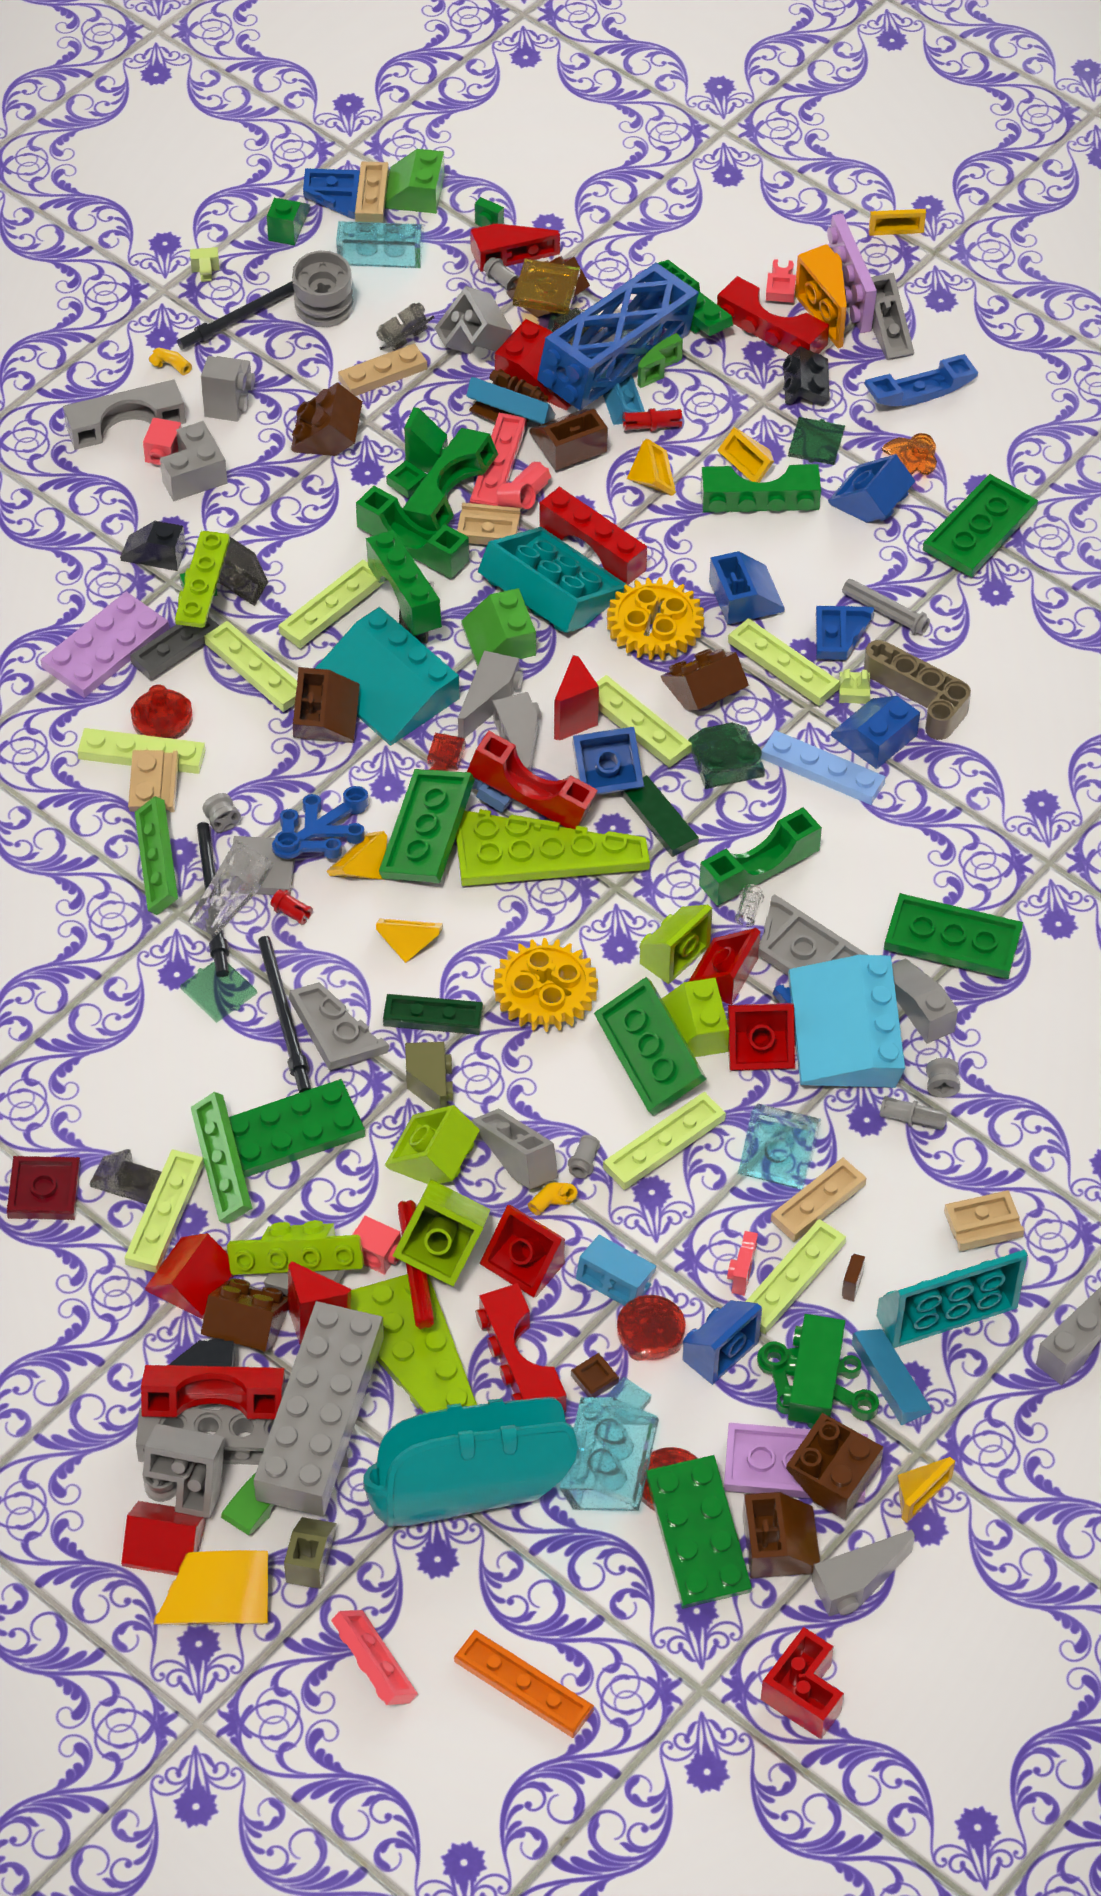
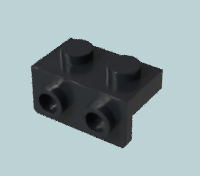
[783,346,830,406]

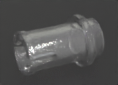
[735,884,764,927]

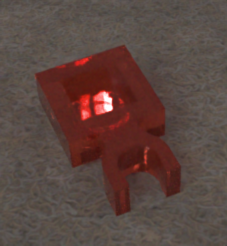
[427,732,466,771]

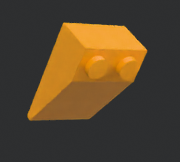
[795,244,847,349]

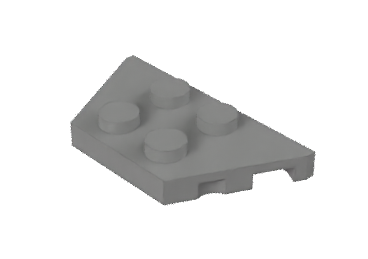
[758,894,868,975]

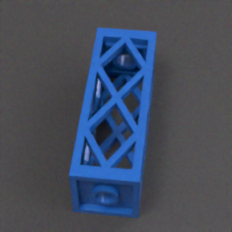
[537,262,699,411]

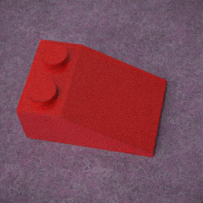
[495,319,572,411]

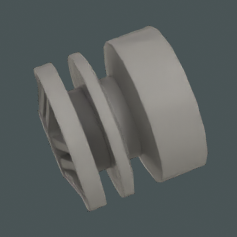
[292,250,353,327]

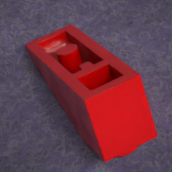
[470,223,560,272]

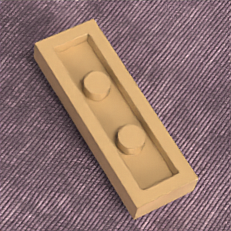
[355,162,389,223]
[338,343,428,396]
[771,1157,867,1242]

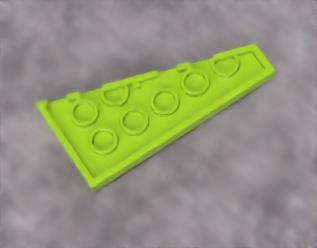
[456,809,650,886]
[351,1274,477,1413]

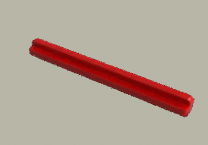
[398,1200,434,1329]

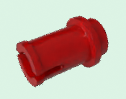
[270,889,313,925]

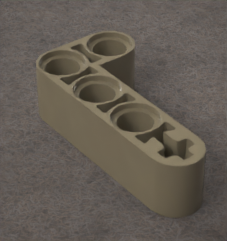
[864,640,971,740]

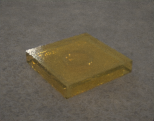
[513,259,580,315]

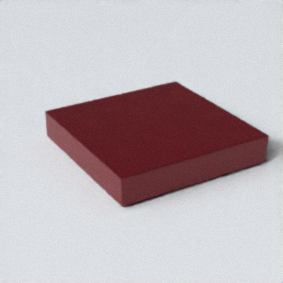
[6,1156,81,1220]

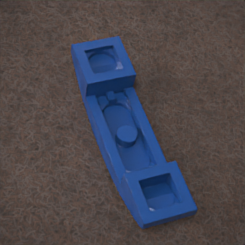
[864,354,978,406]

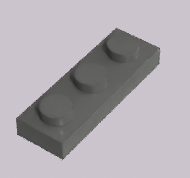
[130,616,219,680]

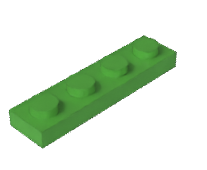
[135,796,178,915]
[190,1092,252,1224]

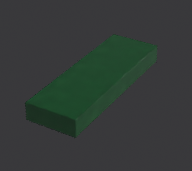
[621,775,699,857]
[383,994,483,1035]

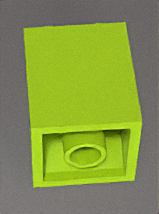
[392,1179,490,1287]

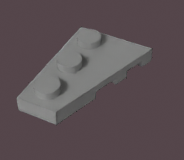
[289,982,389,1070]

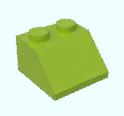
[639,904,713,984]
[662,978,729,1057]
[385,1105,480,1184]

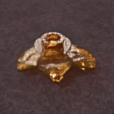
[882,433,937,476]

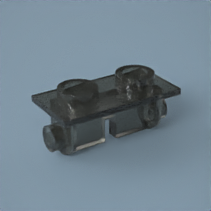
[376,303,435,350]

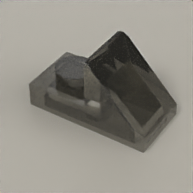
[90,1149,162,1205]

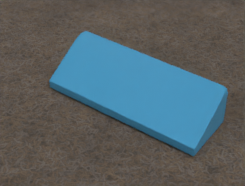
[600,358,645,425]
[466,377,556,424]
[852,1329,932,1425]

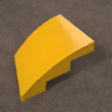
[154,1550,268,1625]

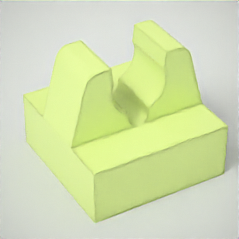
[190,247,219,282]
[839,669,870,704]

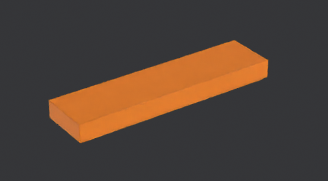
[454,1630,594,1738]

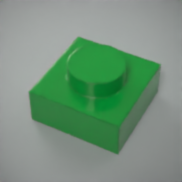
[474,197,504,227]
[386,460,427,498]

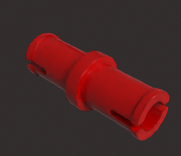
[622,408,682,431]

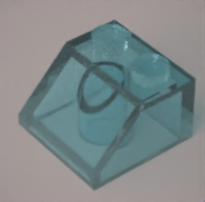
[738,1104,822,1190]

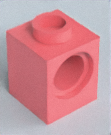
[143,417,182,465]
[352,1216,401,1275]

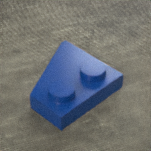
[303,168,360,219]
[815,606,874,660]

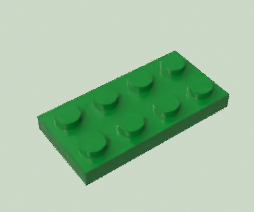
[923,474,1038,577]
[379,769,475,883]
[884,893,1023,979]
[594,977,707,1116]
[229,1079,366,1178]
[645,1455,752,1609]

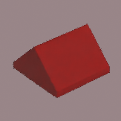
[554,655,599,741]
[688,928,761,1005]
[727,1003,795,1070]
[479,1205,565,1298]
[145,1233,234,1319]
[288,1261,351,1345]
[121,1501,207,1576]

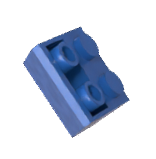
[709,551,785,624]

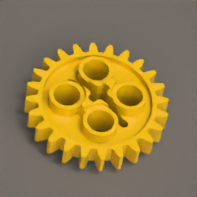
[607,577,704,660]
[493,938,598,1032]

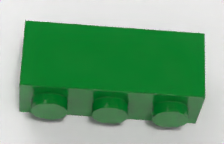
[783,1314,846,1424]

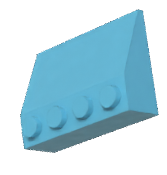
[788,955,905,1088]

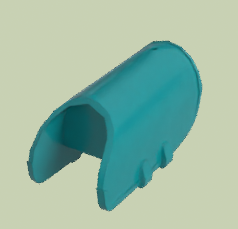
[363,1397,579,1528]

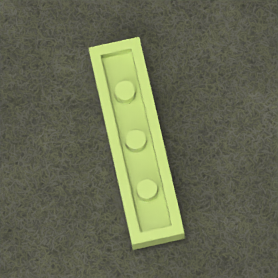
[278,560,385,648]
[728,618,840,706]
[204,621,297,712]
[597,675,692,768]
[77,728,205,774]
[603,1092,726,1190]
[124,1149,204,1273]
[745,1219,846,1334]

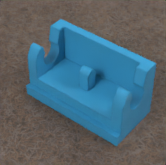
[576,1235,656,1310]

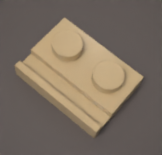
[457,503,521,545]
[128,750,179,812]
[944,1190,1024,1252]

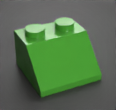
[385,149,445,214]
[461,588,536,667]

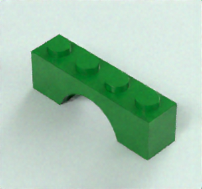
[402,428,498,531]
[701,464,821,513]
[356,485,469,579]
[366,530,442,636]
[699,807,822,906]

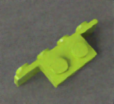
[175,531,230,628]
[227,1220,364,1275]

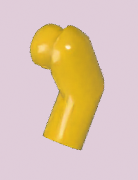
[149,347,192,375]
[527,1182,578,1215]

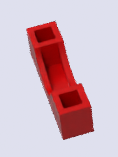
[717,276,830,355]
[539,486,647,585]
[467,730,598,829]
[475,1283,567,1413]
[141,1365,285,1419]

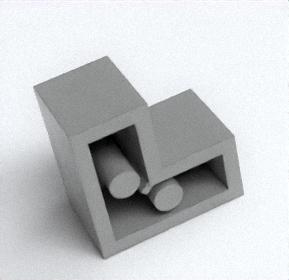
[434,286,513,354]
[201,356,255,422]
[160,421,228,502]
[143,1424,225,1518]

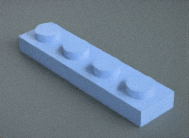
[761,730,886,805]

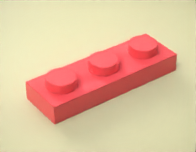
[331,1610,418,1705]

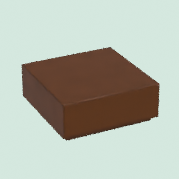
[842,1253,865,1302]
[571,1353,619,1400]

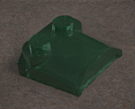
[688,722,765,789]

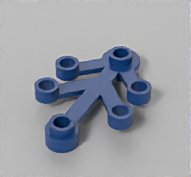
[272,786,368,859]

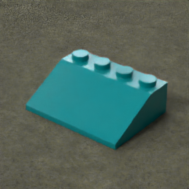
[478,527,629,633]
[315,606,460,746]
[876,1249,1028,1348]

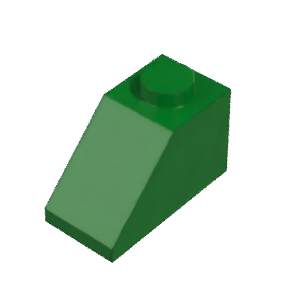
[266,197,310,246]
[404,407,448,473]

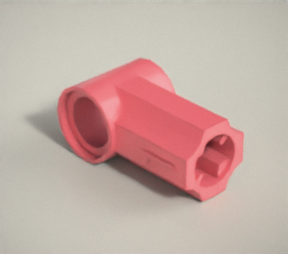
[497,462,551,509]

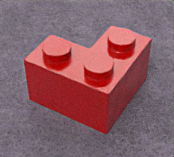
[760,1627,844,1739]

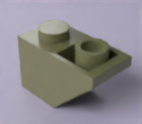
[405,1042,453,1109]
[284,1517,337,1589]

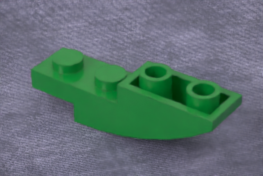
[658,259,733,336]

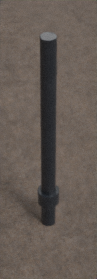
[177,281,294,350]
[197,822,229,978]
[258,936,311,1093]

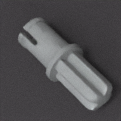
[880,1096,947,1130]

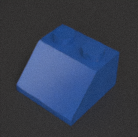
[828,454,915,523]
[831,696,920,769]
[572,727,644,795]
[682,1300,762,1385]

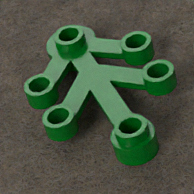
[757,1341,879,1429]

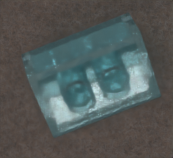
[336,221,424,268]
[560,1397,659,1511]

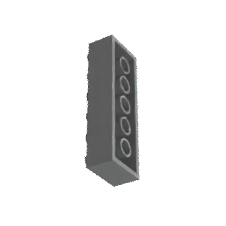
[254,1301,384,1517]

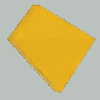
[868,209,926,236]
[717,427,774,483]
[627,439,676,496]
[327,831,387,880]
[376,918,443,963]
[897,1457,955,1523]

